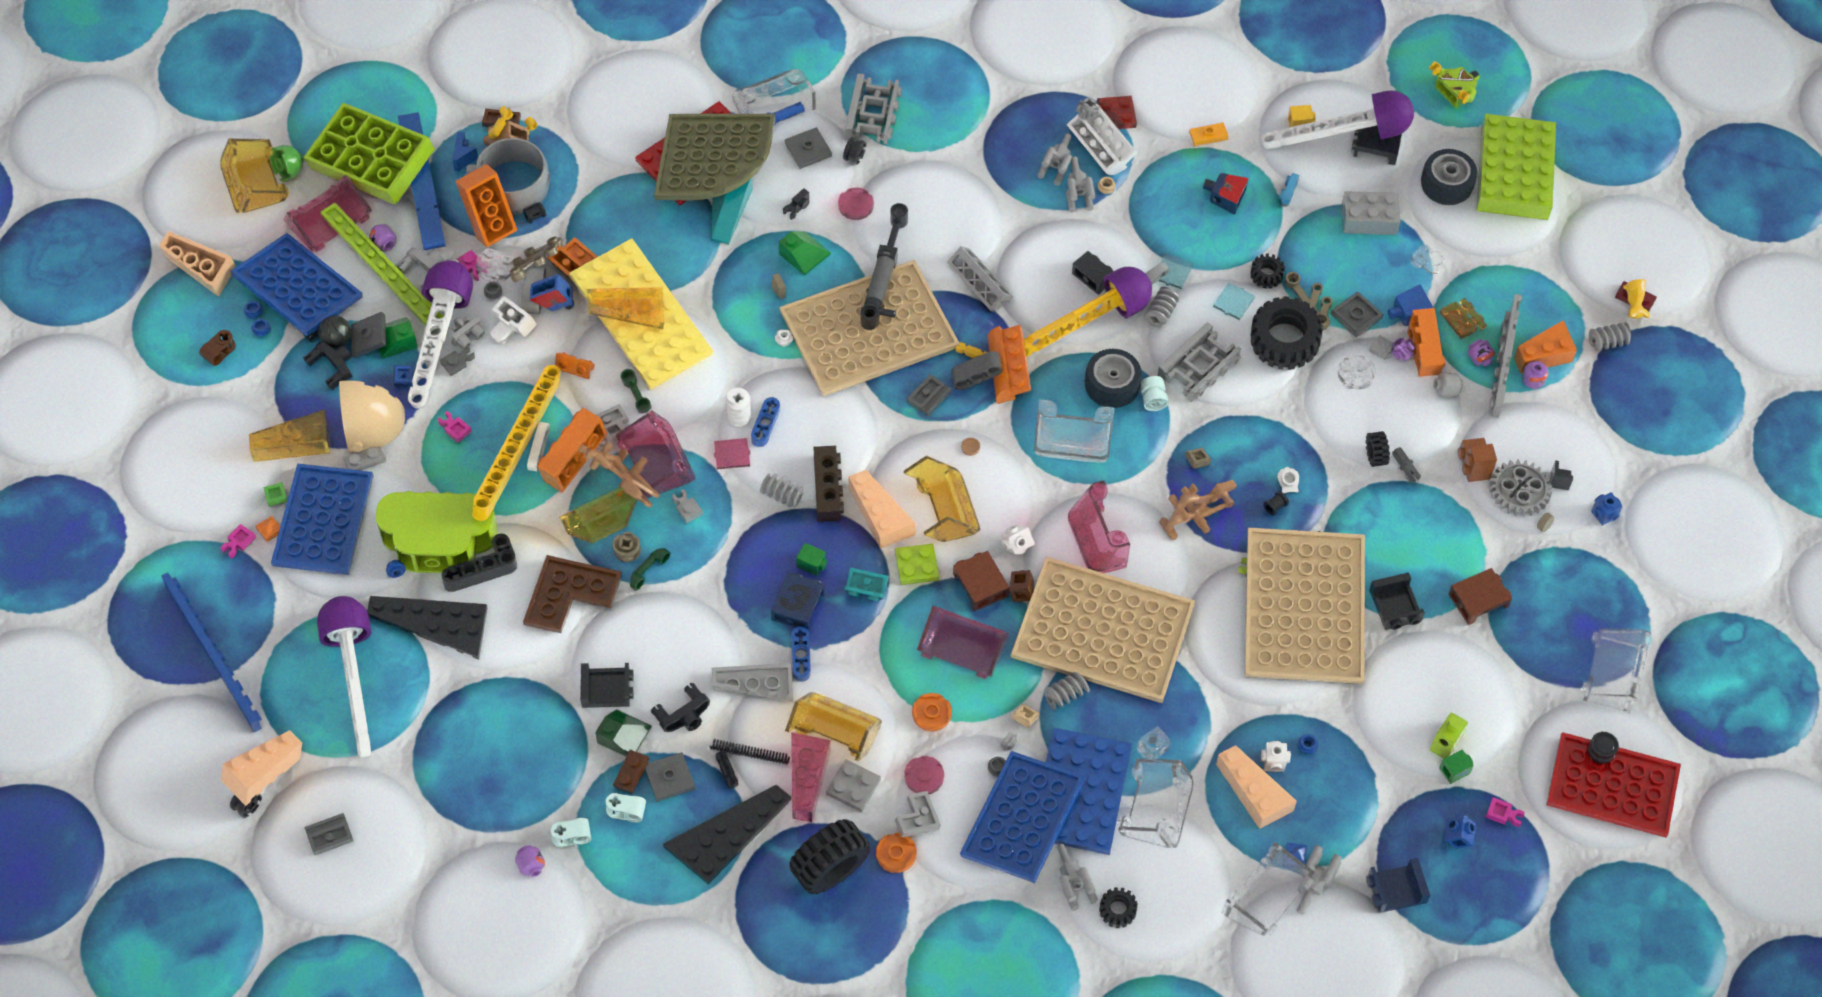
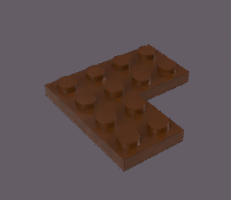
[523,555,622,634]

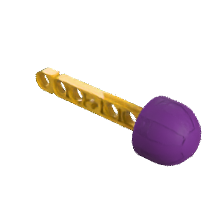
[1023,266,1152,357]

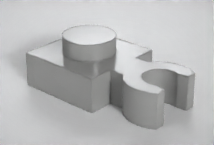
[672,489,703,524]

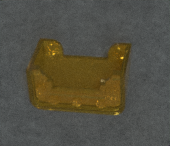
[220,138,289,213]

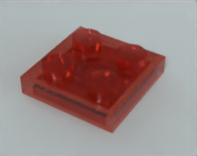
[1096,96,1137,129]

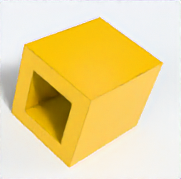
[1288,105,1316,127]

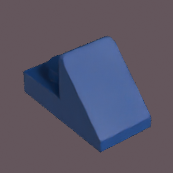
[453,132,478,171]

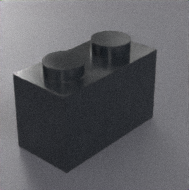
[1072,251,1113,295]

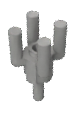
[1037,133,1072,186]
[1066,156,1095,212]
[1057,844,1098,911]
[1296,845,1342,914]

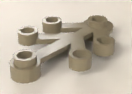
[509,236,563,282]
[1281,272,1333,330]

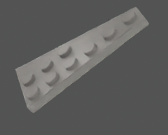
[1489,294,1522,418]

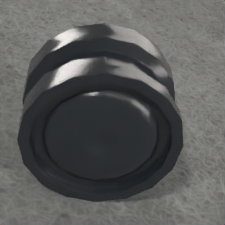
[843,137,867,165]
[1588,731,1619,764]
[230,794,262,818]

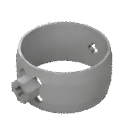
[466,138,550,215]

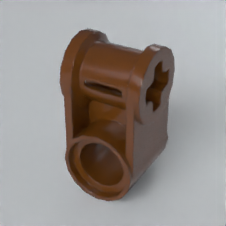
[199,330,236,366]

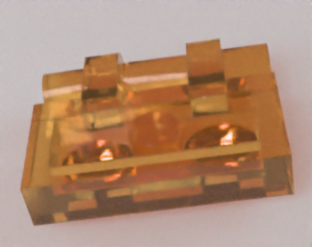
[1440,298,1487,339]

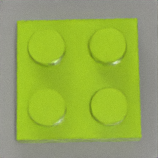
[895,543,939,585]

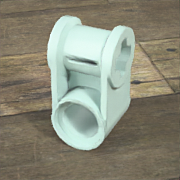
[606,793,646,823]
[551,818,592,847]

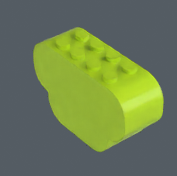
[376,491,498,573]

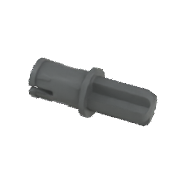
[1392,447,1421,483]

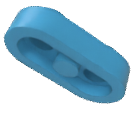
[1279,173,1300,206]

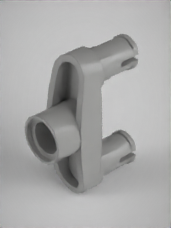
[395,248,444,288]

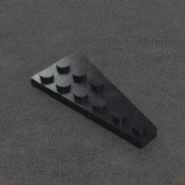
[367,596,488,660]
[663,785,791,885]

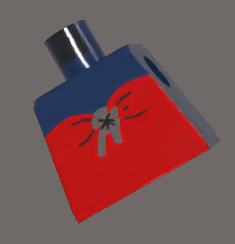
[1203,173,1249,214]

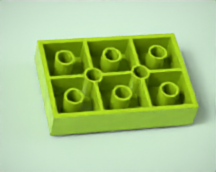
[303,102,435,205]
[1476,114,1556,220]

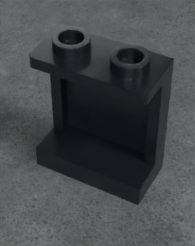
[1351,125,1402,165]
[1369,572,1425,630]
[580,663,634,708]

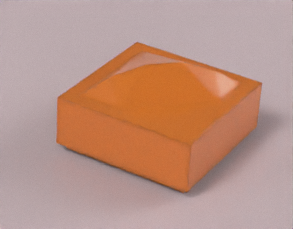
[256,516,280,542]

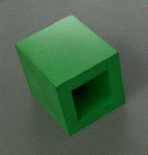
[796,543,828,576]
[1439,749,1474,784]

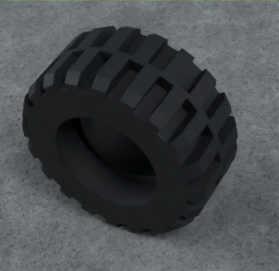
[1250,296,1323,370]
[790,819,870,894]

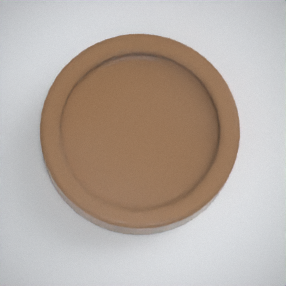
[961,438,980,456]

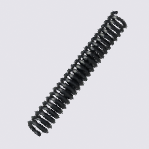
[710,739,790,765]

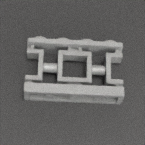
[845,74,902,145]
[1157,322,1241,402]

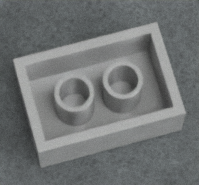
[1341,191,1401,235]

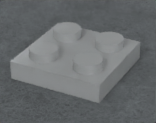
[826,759,881,812]

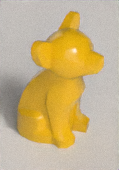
[1623,279,1650,319]

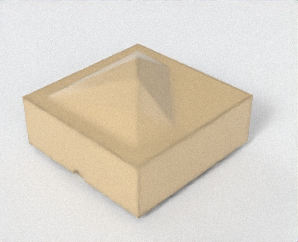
[1012,704,1039,728]

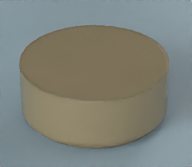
[1537,513,1555,532]

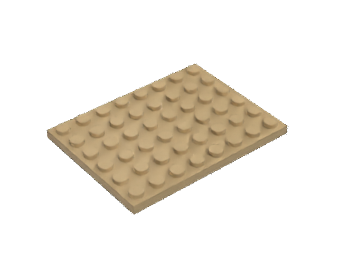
[779,260,960,397]
[1244,528,1365,684]
[1011,556,1195,704]

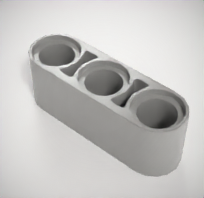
[520,266,546,314]

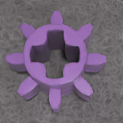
[1391,338,1415,361]

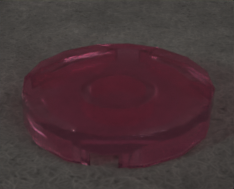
[838,187,874,220]
[904,756,945,794]

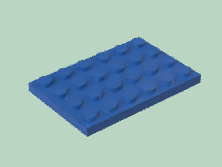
[231,233,363,336]
[271,463,374,575]
[1046,727,1132,855]
[960,751,1085,883]

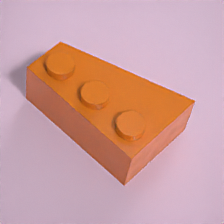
[1407,308,1445,377]
[1514,320,1577,374]

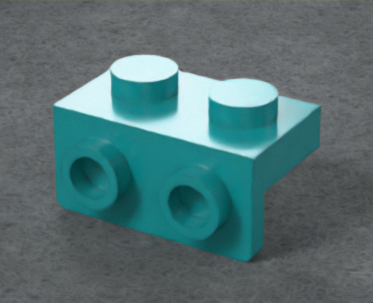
[844,567,889,601]

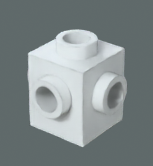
[1001,524,1035,555]
[1261,741,1291,772]

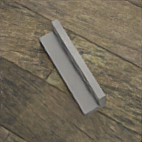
[947,246,1013,312]

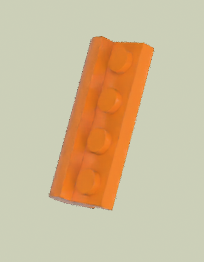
[547,237,598,281]
[987,325,1031,404]

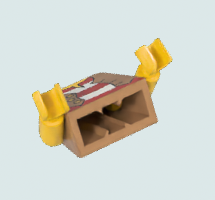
[483,106,537,146]

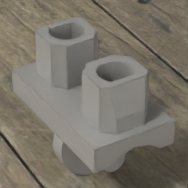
[451,316,485,349]

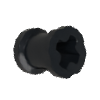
[523,202,546,224]
[1263,491,1289,516]

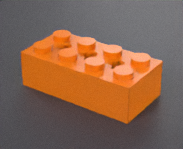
[455,164,517,247]
[537,407,607,493]

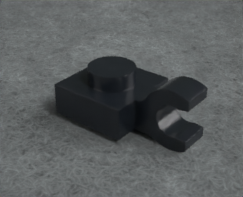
[783,188,810,220]

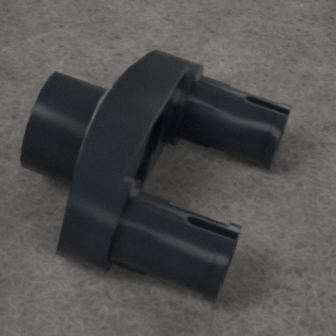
[302,341,353,391]
[651,683,710,732]

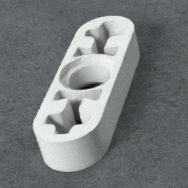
[527,422,550,472]

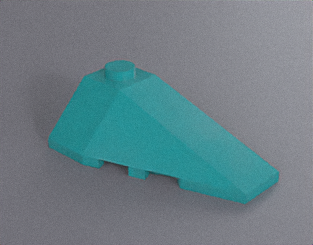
[712,178,753,245]

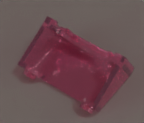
[284,175,372,252]
[616,410,696,498]
[1068,480,1130,573]
[917,606,1010,680]

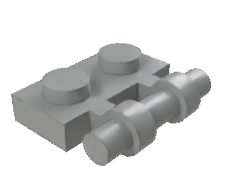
[597,404,635,447]

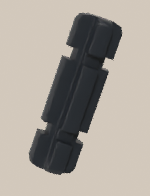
[715,751,738,789]

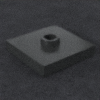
[785,127,832,169]
[1331,291,1383,338]
[351,312,386,358]
[645,752,695,802]

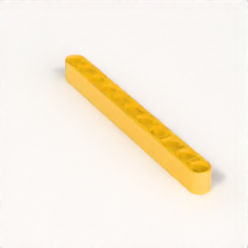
[472,365,561,521]

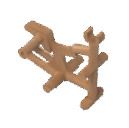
[578,442,660,508]
[1159,480,1237,540]

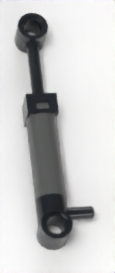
[860,203,908,330]

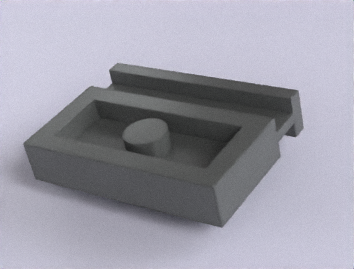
[907,374,952,417]
[304,813,354,856]

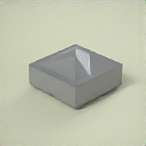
[1369,335,1394,360]

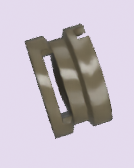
[613,532,641,562]

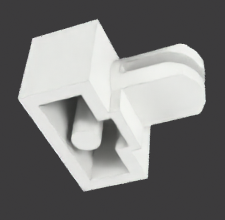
[490,296,537,344]

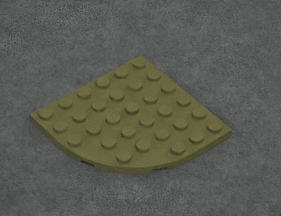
[654,114,776,200]

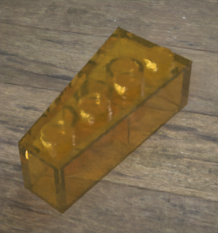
[587,287,665,330]
[249,409,330,462]

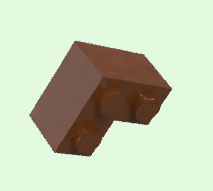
[1458,438,1497,482]

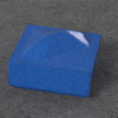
[394,365,413,386]
[1284,842,1307,867]

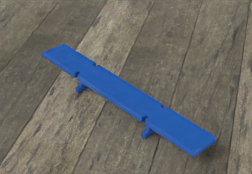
[398,112,446,250]

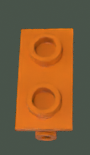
[555,352,595,379]

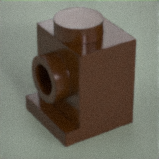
[1009,570,1034,602]

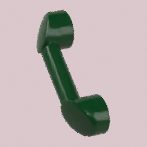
[620,369,652,413]
[630,548,671,591]

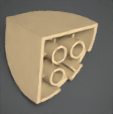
[339,381,405,452]

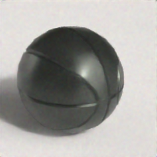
[318,316,351,348]

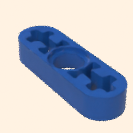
[751,397,780,447]
[792,626,811,682]

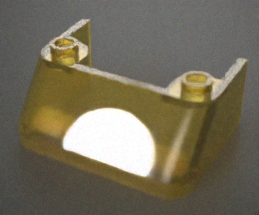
[903,455,980,542]
[785,692,882,761]

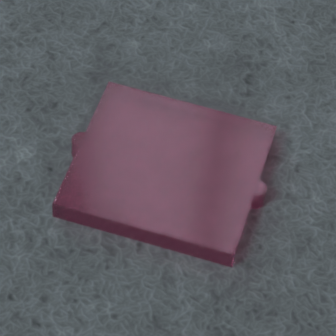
[714,438,751,470]

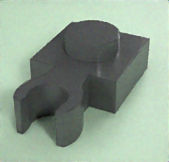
[440,347,475,376]

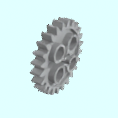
[1489,459,1552,517]

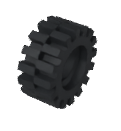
[1250,253,1285,289]
[1365,431,1390,467]
[1099,887,1138,928]

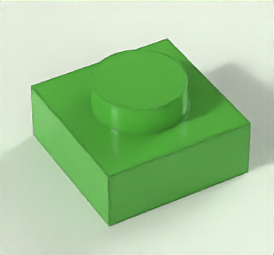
[263,482,287,507]

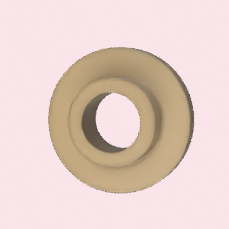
[1098,177,1116,194]

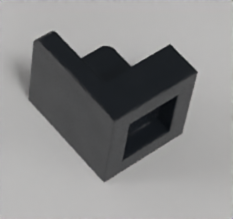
[1550,460,1573,490]

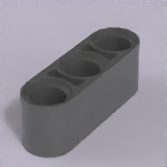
[951,351,1002,390]

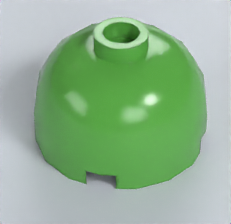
[270,145,304,182]

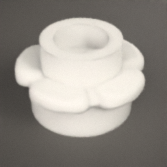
[775,329,793,347]

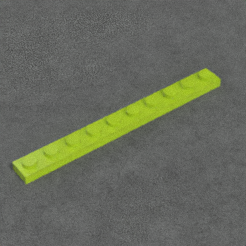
[320,203,443,331]

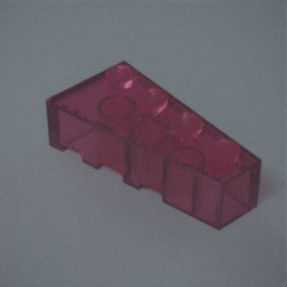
[791,732,831,822]

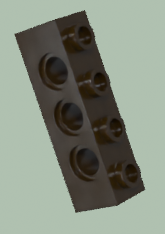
[813,445,844,522]

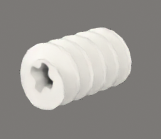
[726,388,751,427]

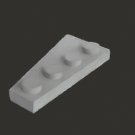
[712,663,793,702]

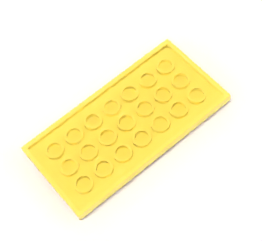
[570,238,713,390]

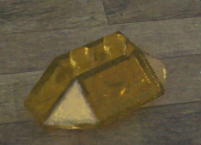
[559,486,637,543]

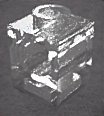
[1138,726,1171,762]

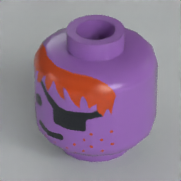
[369,224,397,251]
[1467,339,1495,367]
[1522,361,1548,389]
[515,845,545,877]

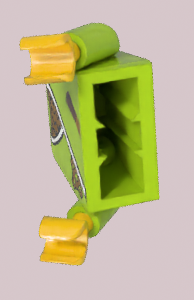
[1428,62,1480,108]

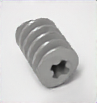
[1144,287,1180,326]
[1589,322,1631,351]
[760,473,804,507]
[1044,672,1090,711]

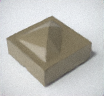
[772,273,786,299]
[1185,448,1211,469]

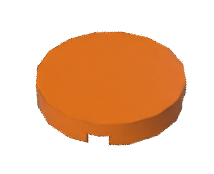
[912,693,952,732]
[876,833,916,873]

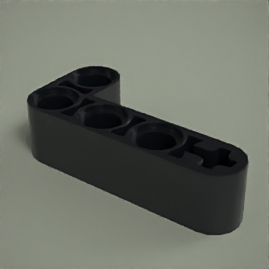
[441,533,517,592]

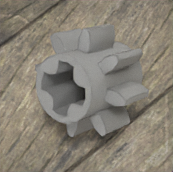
[1076,98,1099,120]

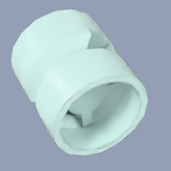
[1140,376,1168,411]

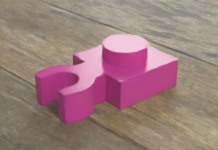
[457,250,487,281]
[438,411,472,443]
[220,524,256,559]
[1486,797,1525,827]

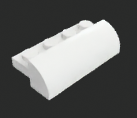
[1067,103,1138,175]

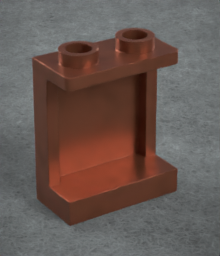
[953,551,1009,612]
[1448,568,1512,625]

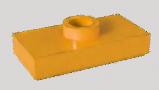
[1189,122,1229,146]

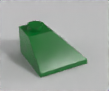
[779,231,831,275]
[378,317,418,359]

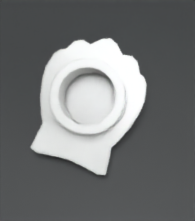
[1278,467,1299,493]

